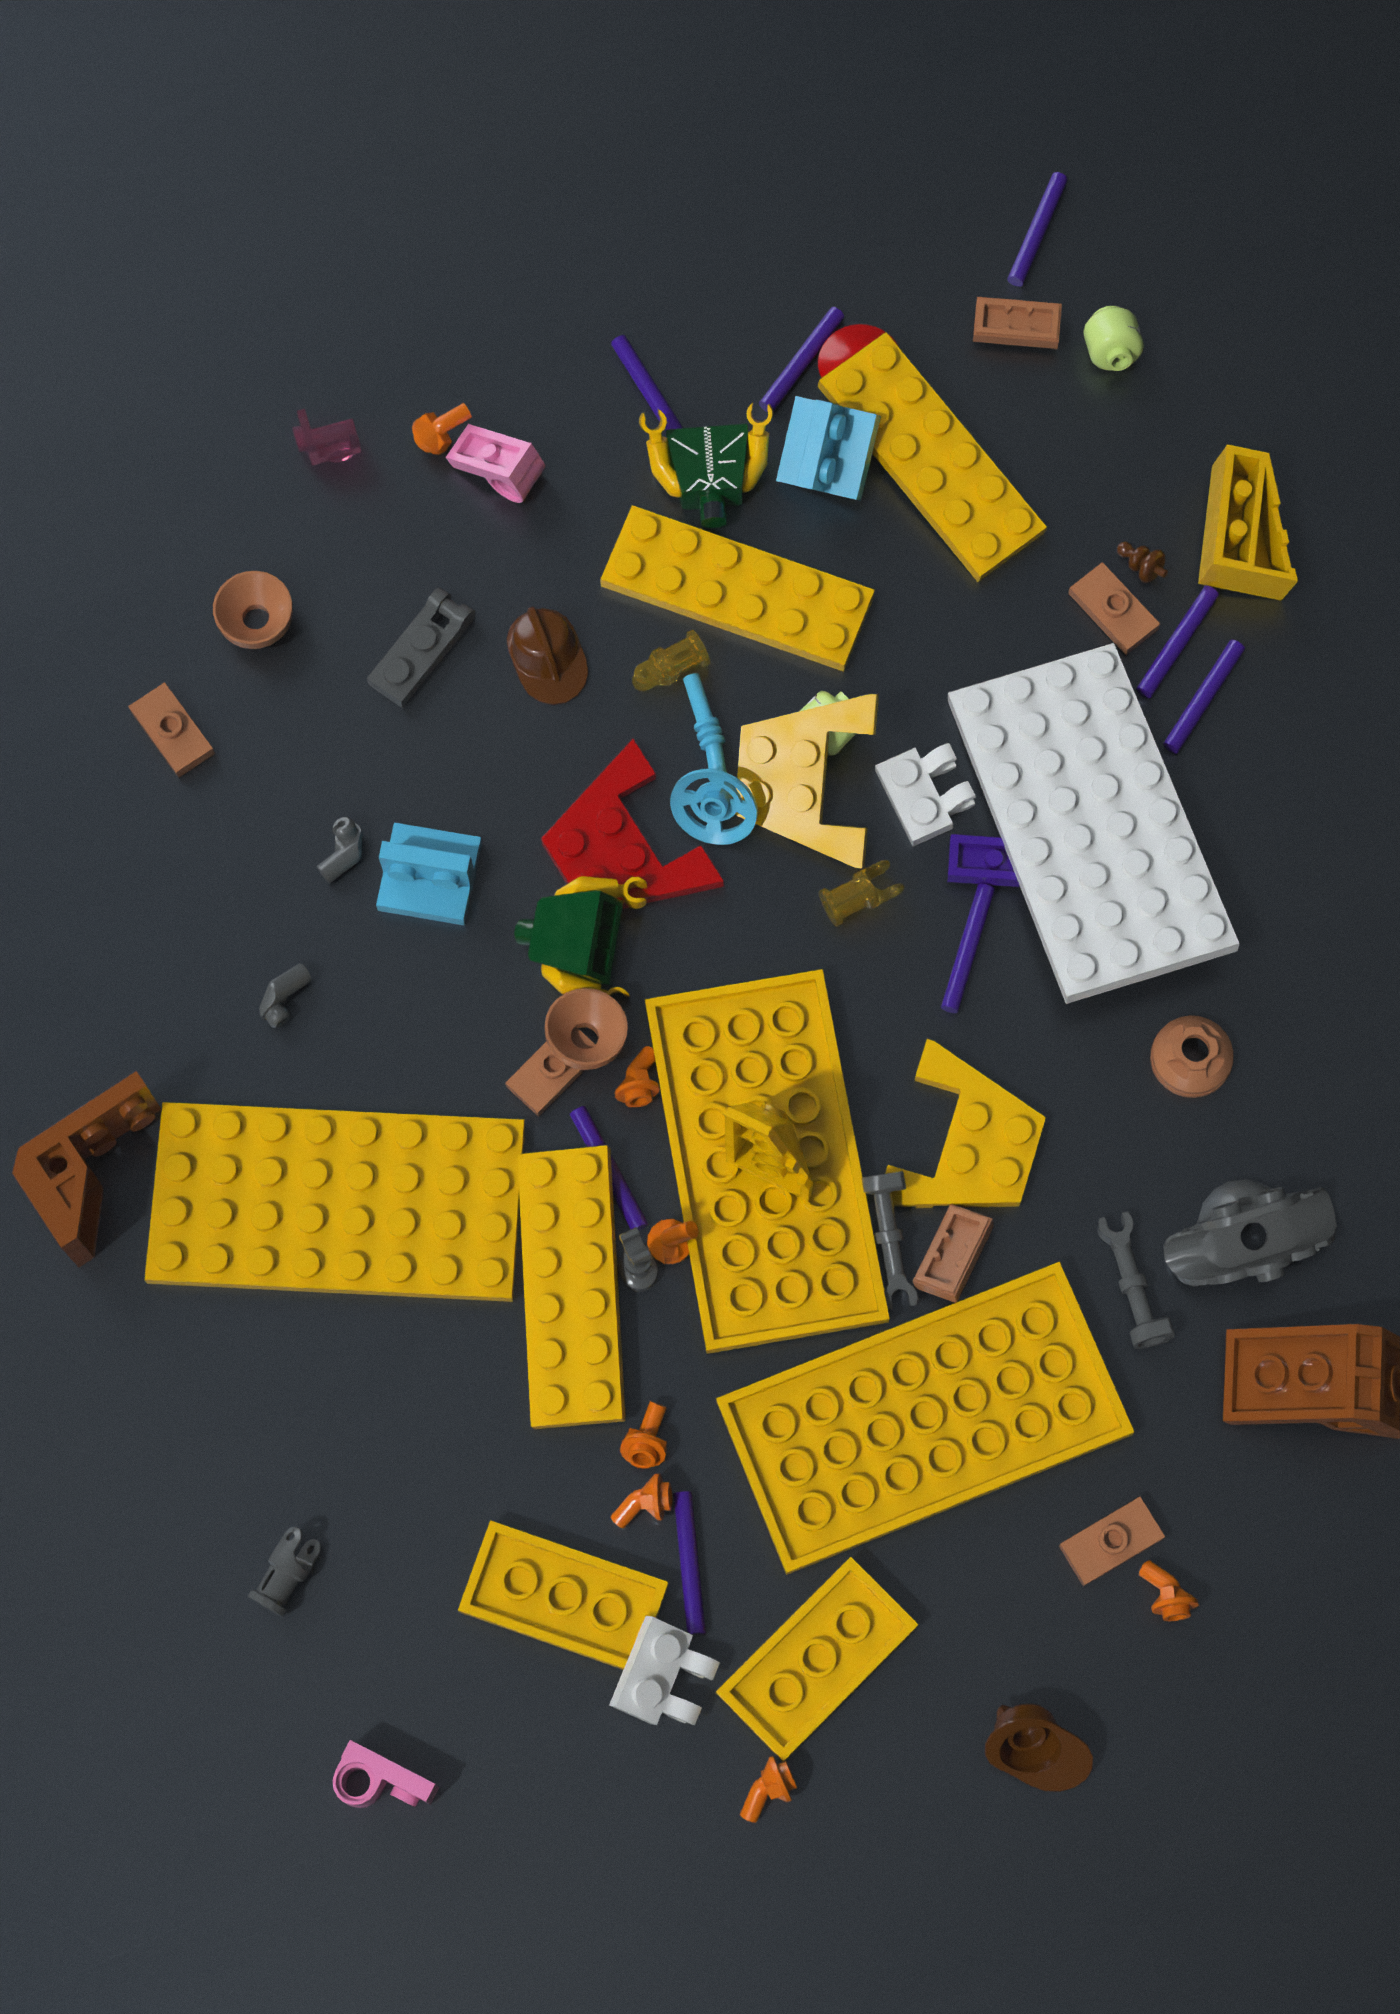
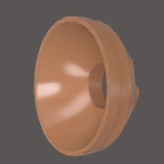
[213,571,293,649]
[544,988,628,1070]
[1150,1015,1233,1098]

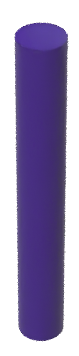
[1007,172,1068,287]
[759,307,845,413]
[611,335,683,432]
[1136,585,1219,698]
[1163,639,1245,754]
[941,883,995,1013]
[569,1106,648,1231]
[673,1491,706,1636]

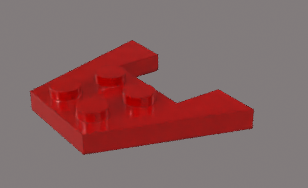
[541,739,724,908]

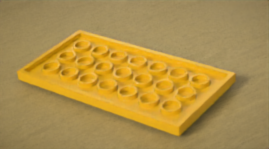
[645,969,890,1354]
[144,1102,525,1302]
[716,1262,1134,1575]

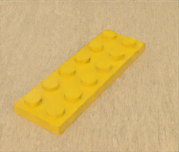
[818,332,1047,582]
[600,505,875,672]
[517,1145,626,1429]

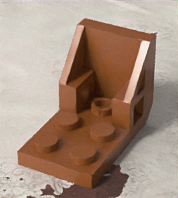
[12,1071,161,1268]
[1223,1324,1400,1439]

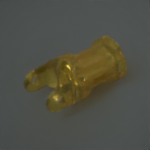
[632,629,710,691]
[818,860,904,927]

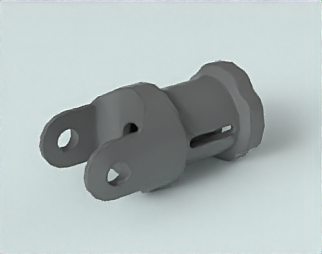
[247,1527,321,1617]

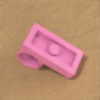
[446,424,546,503]
[332,1740,439,1808]

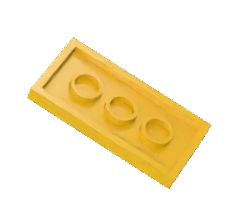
[458,1520,669,1670]
[716,1557,918,1762]

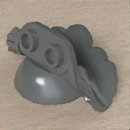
[1163,1179,1337,1286]

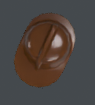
[507,606,588,705]
[985,1703,1093,1792]

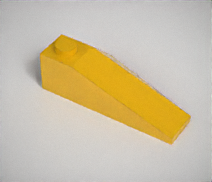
[724,1102,813,1201]

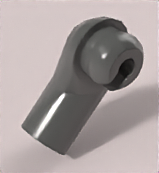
[316,817,363,884]
[259,963,311,1028]

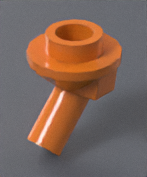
[412,403,472,455]
[614,1046,660,1107]
[647,1219,699,1265]
[620,1401,667,1469]
[610,1473,673,1529]
[1139,1560,1199,1622]
[740,1756,797,1823]

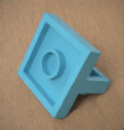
[776,396,881,501]
[376,823,482,926]

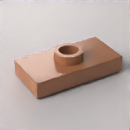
[973,297,1062,349]
[1068,562,1160,655]
[128,682,215,778]
[505,1029,596,1117]
[913,1204,994,1303]
[1059,1497,1165,1587]

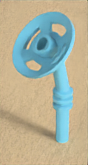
[670,673,758,845]

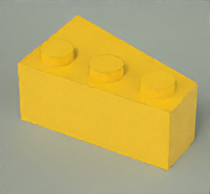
[1198,444,1298,601]

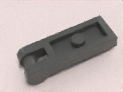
[367,587,475,708]

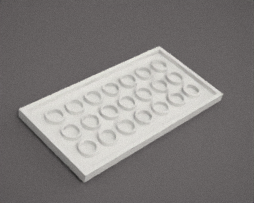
[948,643,1239,1004]

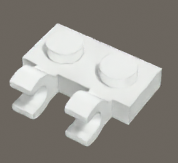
[875,743,976,846]
[609,1616,720,1726]

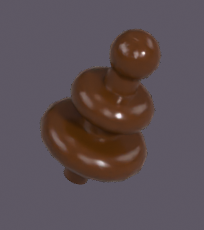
[1117,541,1168,583]

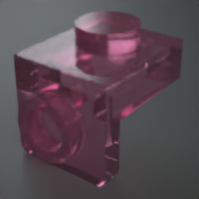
[292,409,361,466]

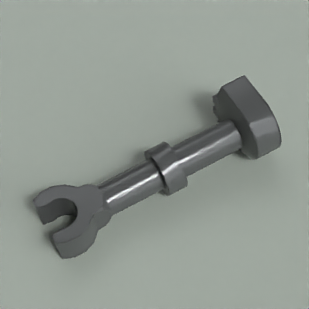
[861,1171,918,1310]
[1097,1211,1175,1349]
[617,1227,658,1292]

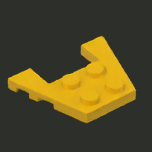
[735,694,879,868]
[885,1039,1046,1208]

